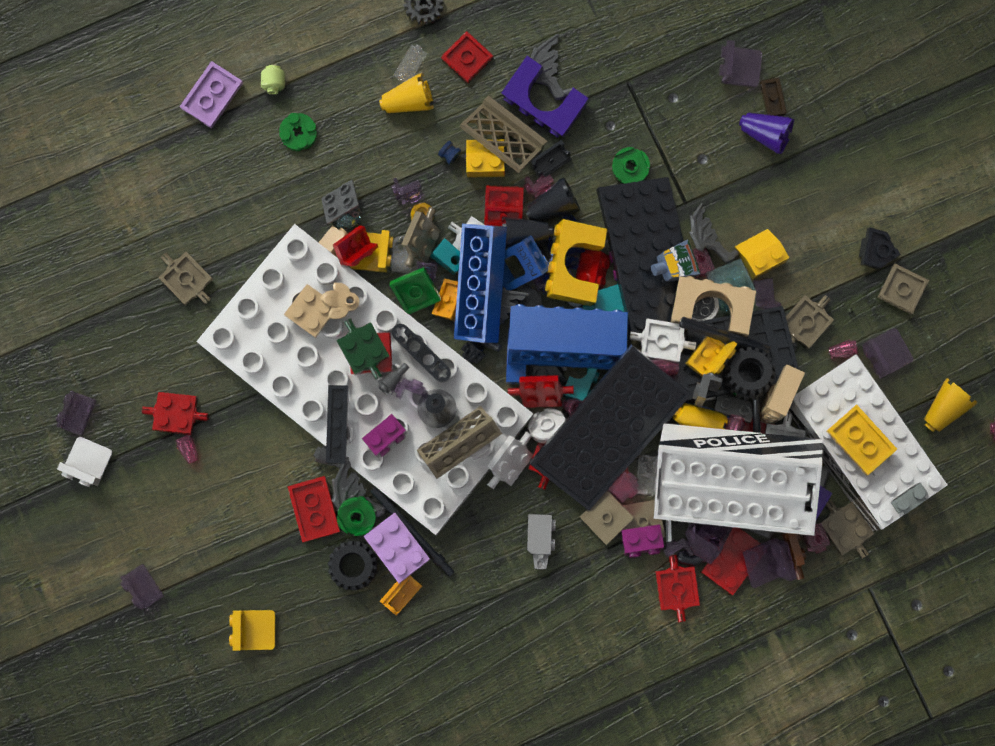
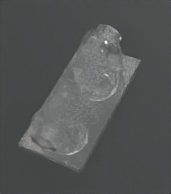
[393,44,428,82]

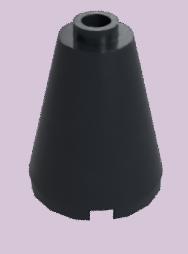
[526,177,581,222]
[502,216,553,248]
[417,389,457,428]

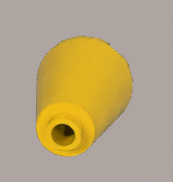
[379,73,434,113]
[924,378,977,432]
[672,402,728,429]

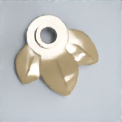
[321,283,360,319]

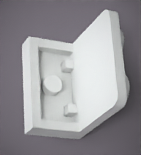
[57,437,113,487]

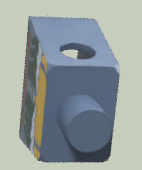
[651,240,701,282]

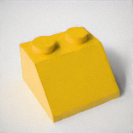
[466,139,505,177]
[734,229,789,280]

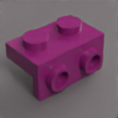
[621,524,664,558]

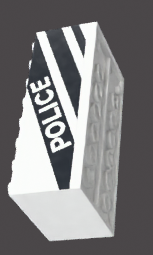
[788,355,947,531]
[654,423,823,536]

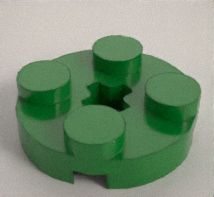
[279,113,317,151]
[612,147,650,184]
[337,496,376,536]

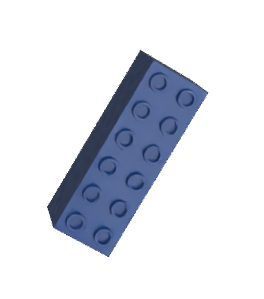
[508,304,628,369]

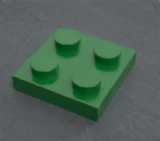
[390,267,441,314]

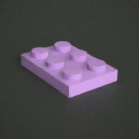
[180,61,243,129]
[364,513,431,584]

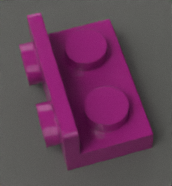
[362,414,407,457]

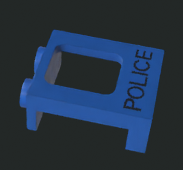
[503,236,549,291]

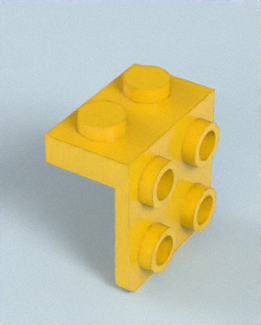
[350,230,394,272]
[686,336,737,377]
[229,610,275,651]

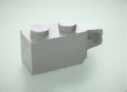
[527,514,556,569]

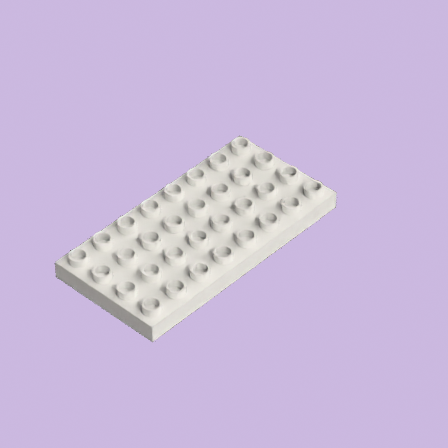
[196,224,533,536]

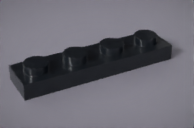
[326,385,349,464]

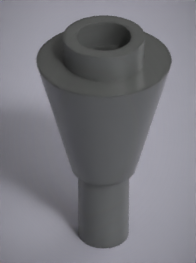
[378,363,410,395]
[313,445,342,469]

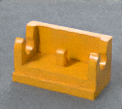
[380,575,422,616]

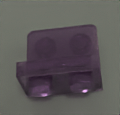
[719,40,762,87]
[862,328,913,378]

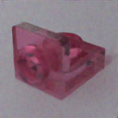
[524,175,554,197]

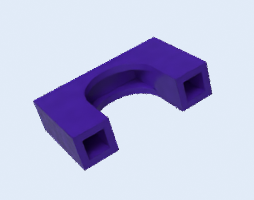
[501,56,590,138]

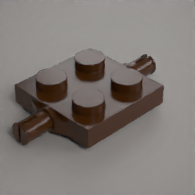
[781,532,806,580]

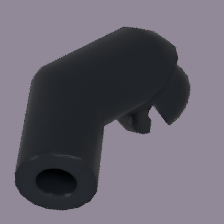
[677,550,707,567]

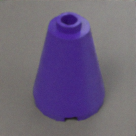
[739,113,794,154]

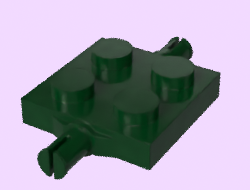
[336,318,390,380]

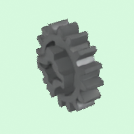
[403,0,444,25]

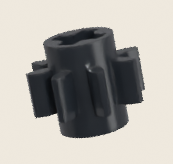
[461,341,485,364]

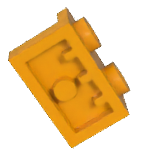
[432,278,458,322]

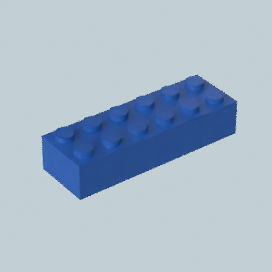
[454,224,507,343]

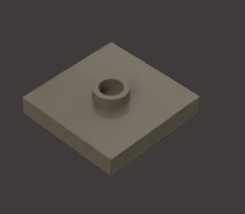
[877,263,929,315]
[580,490,635,545]
[624,500,665,538]

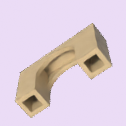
[671,276,756,337]
[761,365,805,424]

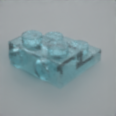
[705,259,757,312]

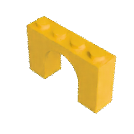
[545,219,607,306]

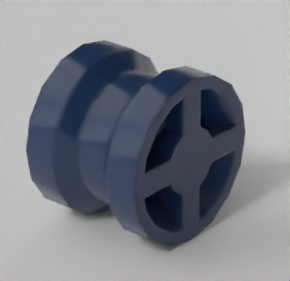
[438,141,461,165]

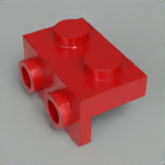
[333,226,379,267]
[576,250,610,290]

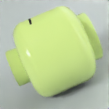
[261,65,285,95]

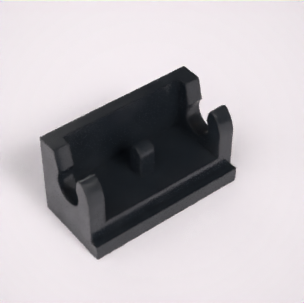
[530,140,572,181]

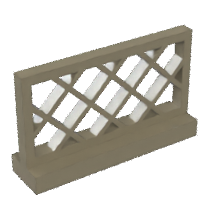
[460,95,547,173]
[417,406,502,479]

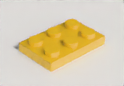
[826,404,897,476]

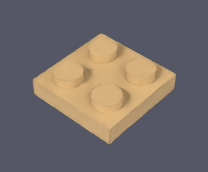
[284,284,331,338]

